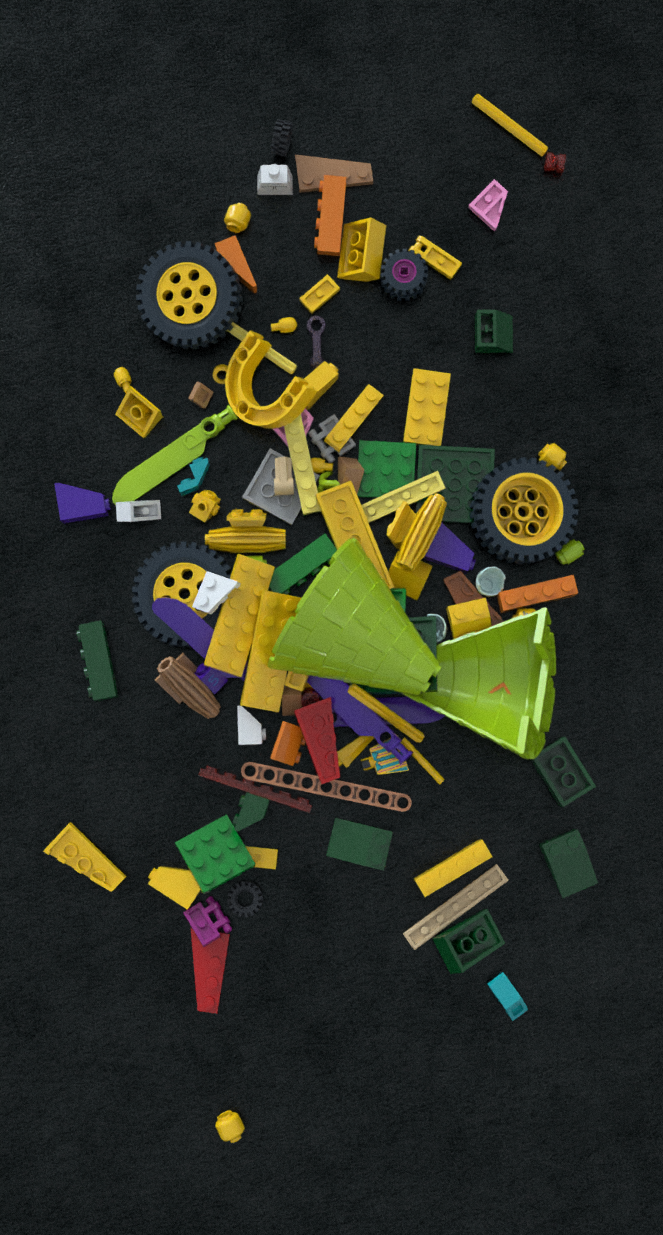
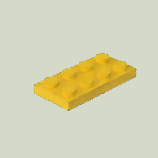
[403,368,451,446]

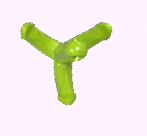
[317,471,340,493]

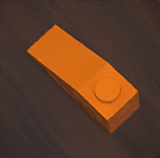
[215,235,257,293]

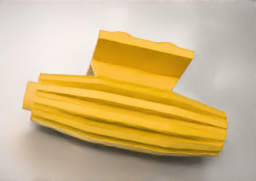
[386,493,447,571]
[205,509,286,553]

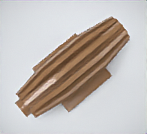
[155,653,220,719]

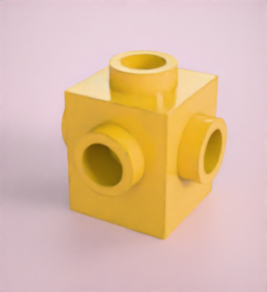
[189,490,221,522]

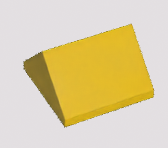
[115,386,163,438]
[388,551,432,601]

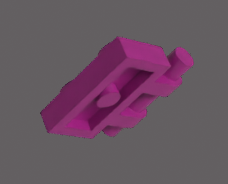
[183,896,232,947]

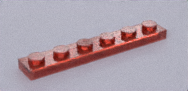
[199,766,312,813]

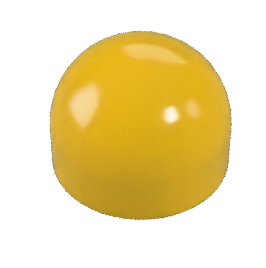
[213,364,228,384]

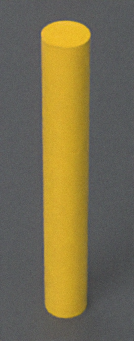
[401,737,445,785]

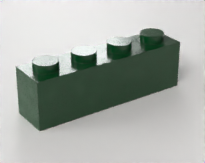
[77,620,119,702]

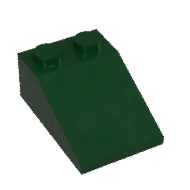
[326,818,393,871]
[539,829,598,898]
[433,909,505,974]

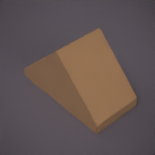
[338,456,364,494]
[282,679,302,716]

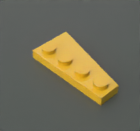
[43,823,126,892]

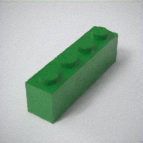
[269,534,337,595]

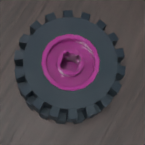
[380,249,428,301]

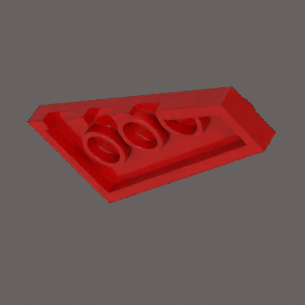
[294,697,340,784]
[191,928,230,1014]

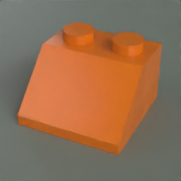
[270,721,305,766]

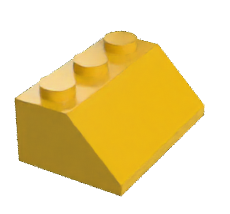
[337,218,386,282]

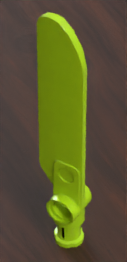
[112,405,238,505]

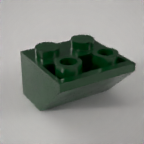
[475,310,513,353]
[232,792,271,831]

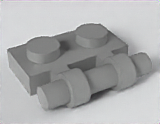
[308,414,356,463]

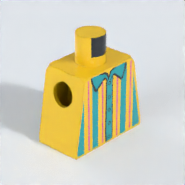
[361,735,409,775]

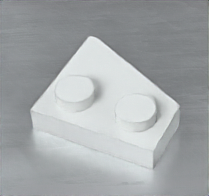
[192,571,241,614]

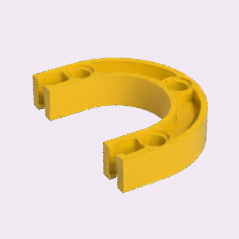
[225,331,318,429]

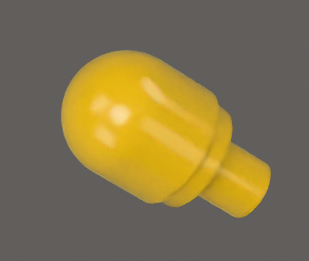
[271,317,297,333]
[114,367,131,393]
[310,458,333,474]

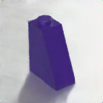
[54,483,111,524]
[423,522,476,574]

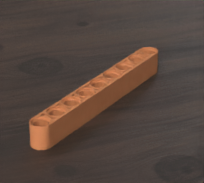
[241,762,412,812]

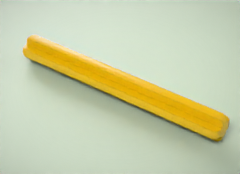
[472,94,548,156]
[348,684,425,743]

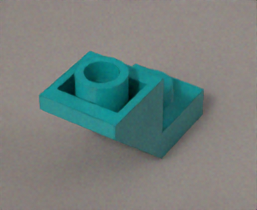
[177,457,210,496]
[487,972,528,1021]

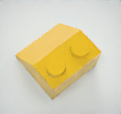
[446,598,491,639]

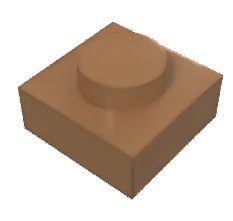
[188,382,214,408]

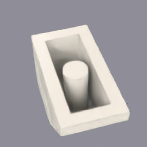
[116,500,161,522]
[237,706,266,745]

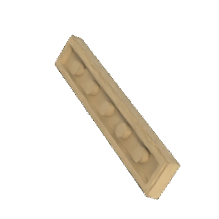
[403,864,508,950]

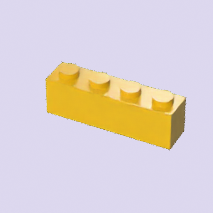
[414,839,492,897]

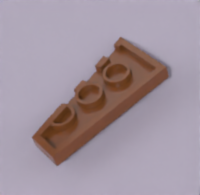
[443,571,504,627]

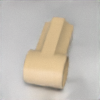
[274,457,294,496]

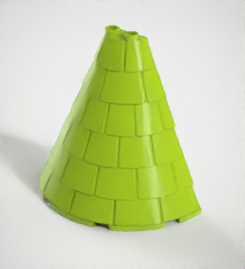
[268,537,442,695]
[402,608,556,759]

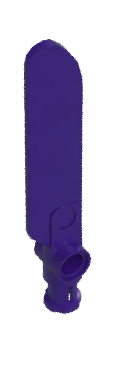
[152,597,248,681]
[307,675,413,765]
[332,697,445,727]

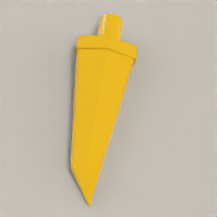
[337,736,374,768]

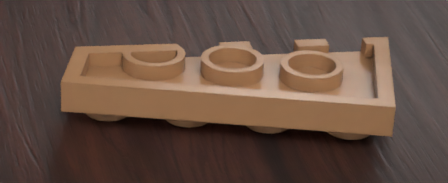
[295,155,373,193]

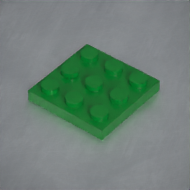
[357,440,416,499]
[175,814,255,895]

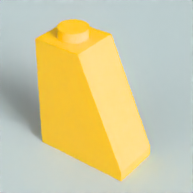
[304,361,339,410]
[148,866,201,910]

